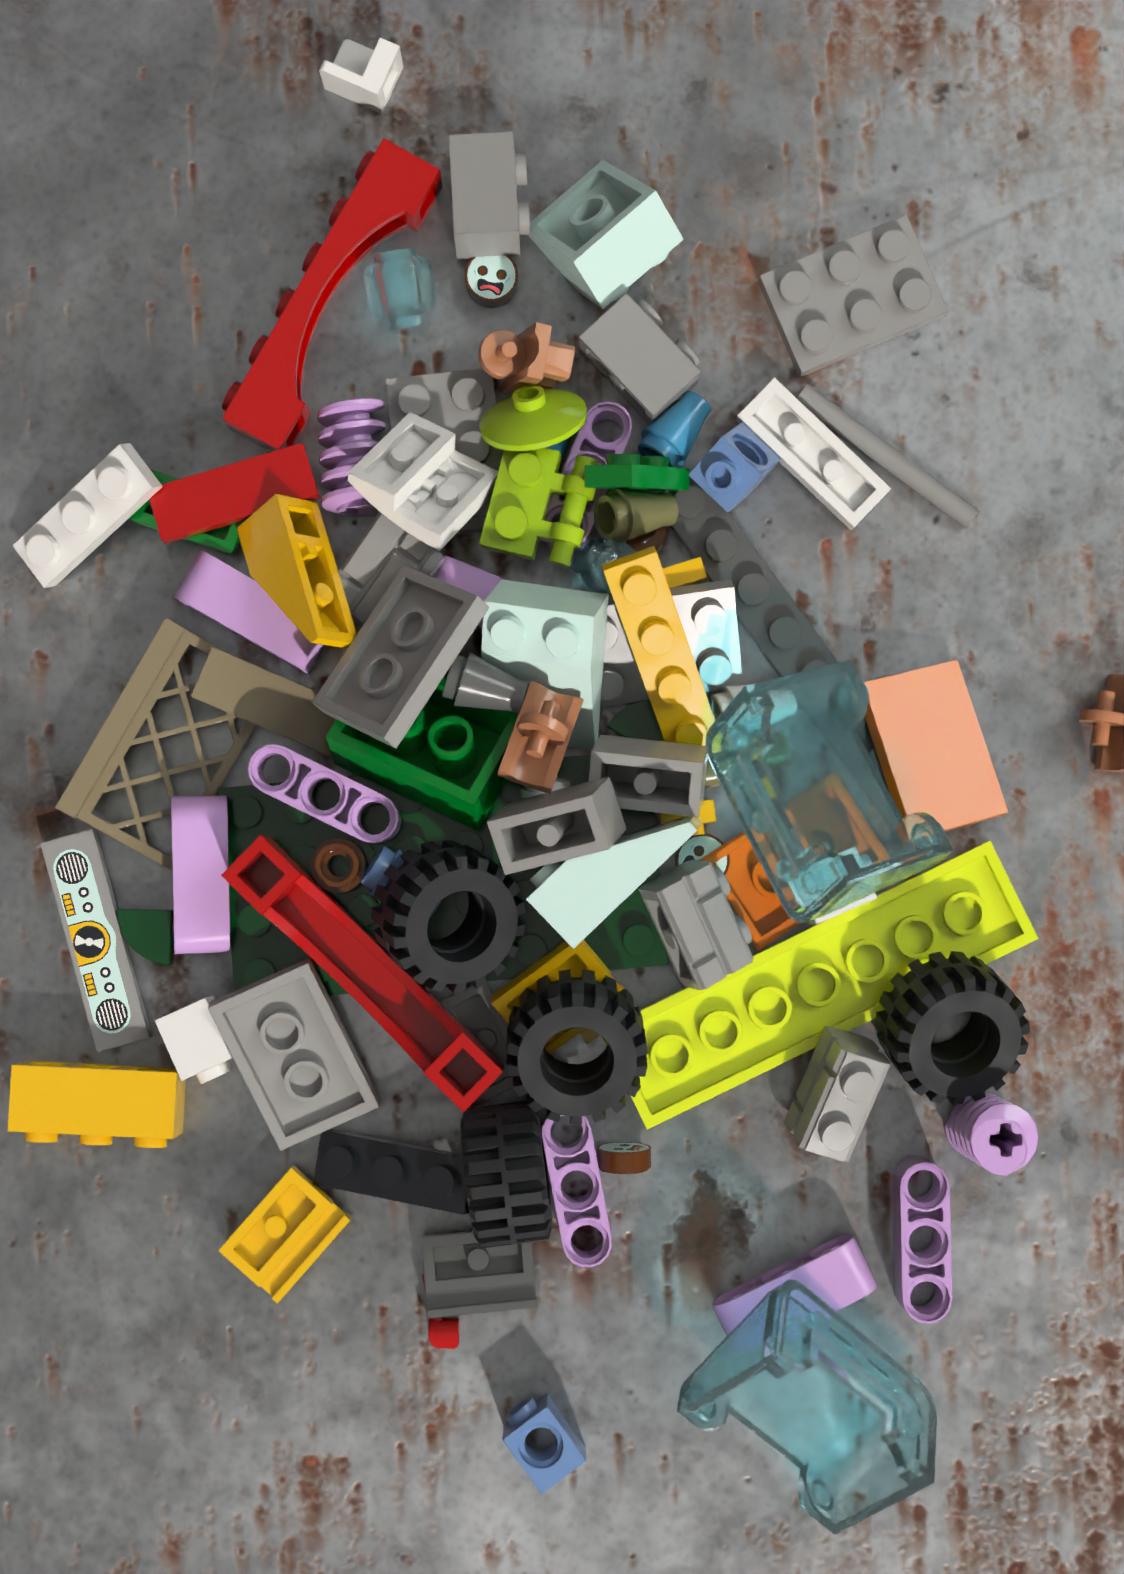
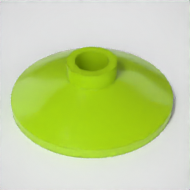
[479,385,588,451]

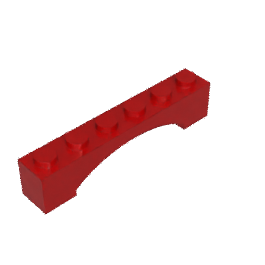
[222,138,443,452]
[221,835,505,1113]

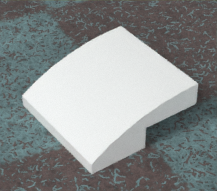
[348,412,498,551]

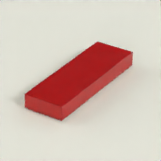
[149,442,321,544]

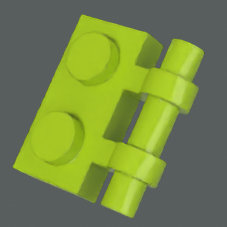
[479,448,597,568]

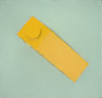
[237,494,357,648]

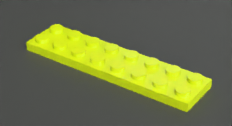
[602,841,1039,1130]

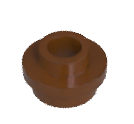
[311,838,366,893]

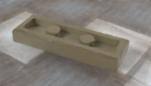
[190,647,336,757]

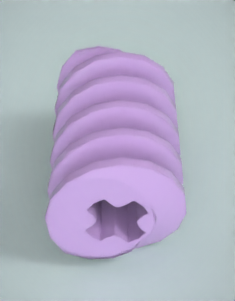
[317,398,386,517]
[944,1093,1038,1176]

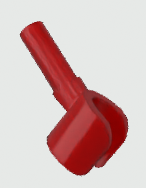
[422,1274,460,1349]

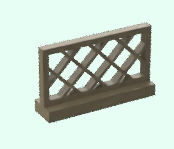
[55,617,256,870]

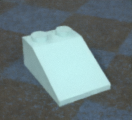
[481,580,609,750]
[526,816,703,949]

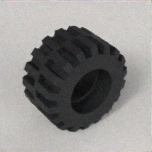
[371,840,526,993]
[875,951,1030,1105]
[506,969,648,1124]
[460,1100,553,1248]

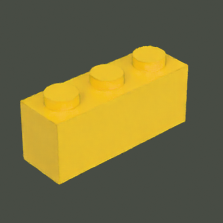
[7,1060,186,1148]

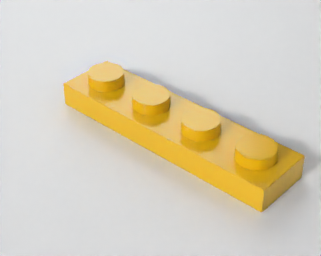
[602,546,725,754]

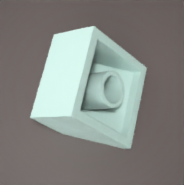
[528,160,684,309]

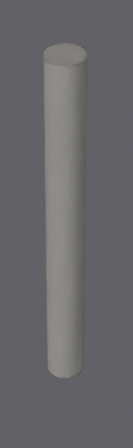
[797,384,979,528]

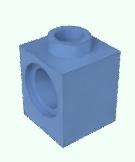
[689,422,781,513]
[502,1393,586,1494]

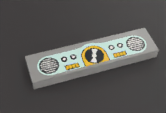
[40,829,153,1053]

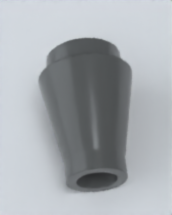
[442,652,529,714]

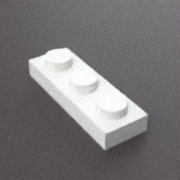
[736,377,891,531]
[12,443,163,588]

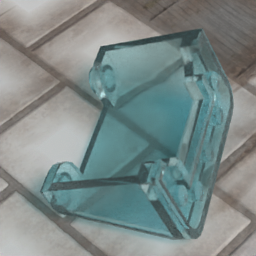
[705,660,954,924]
[677,1279,937,1535]

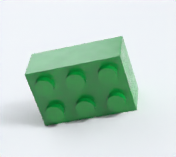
[326,676,519,831]

